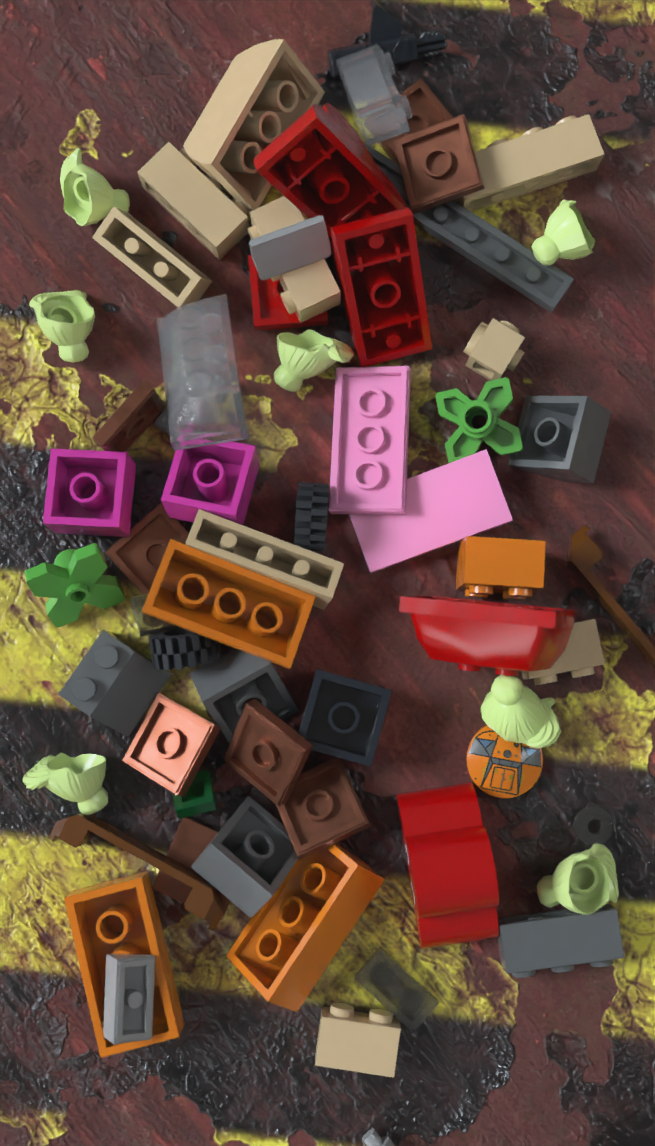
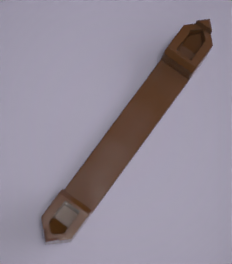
[567,525,655,668]
[49,813,223,930]

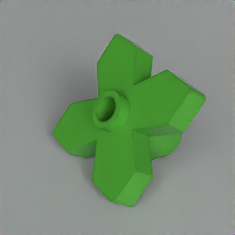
[436,377,523,463]
[25,543,125,628]

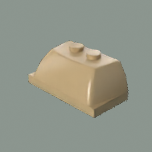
[183,39,325,212]

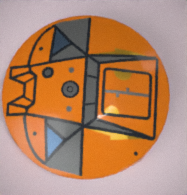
[466,725,543,798]

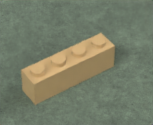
[455,114,604,212]
[185,509,344,610]

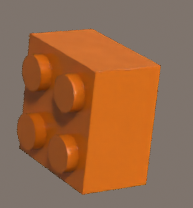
[456,536,546,601]

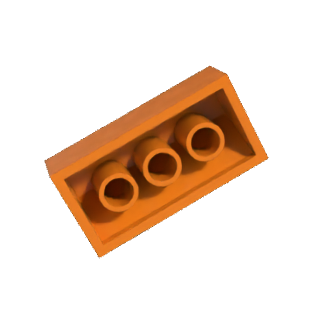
[142,539,316,669]
[226,843,385,1012]

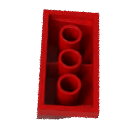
[399,595,575,676]

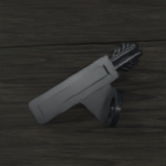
[327,0,447,78]

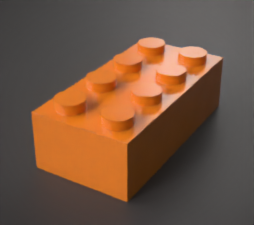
[64,871,185,1058]

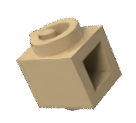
[463,318,525,381]

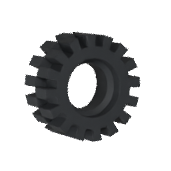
[294,482,329,552]
[148,627,222,670]

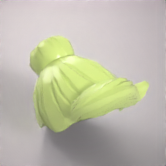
[60,148,130,226]
[531,199,595,266]
[29,290,95,363]
[274,329,354,392]
[481,675,561,748]
[23,753,108,815]
[537,843,619,915]

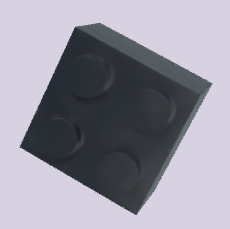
[299,669,392,767]

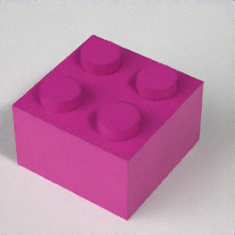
[161,432,260,525]
[43,449,136,537]

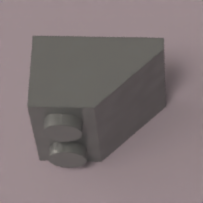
[508,396,611,484]
[58,630,172,737]
[190,648,299,743]
[191,796,299,918]

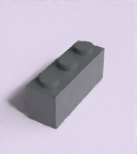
[497,903,624,978]

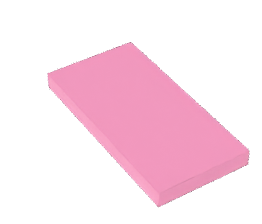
[329,366,411,514]
[349,449,513,573]

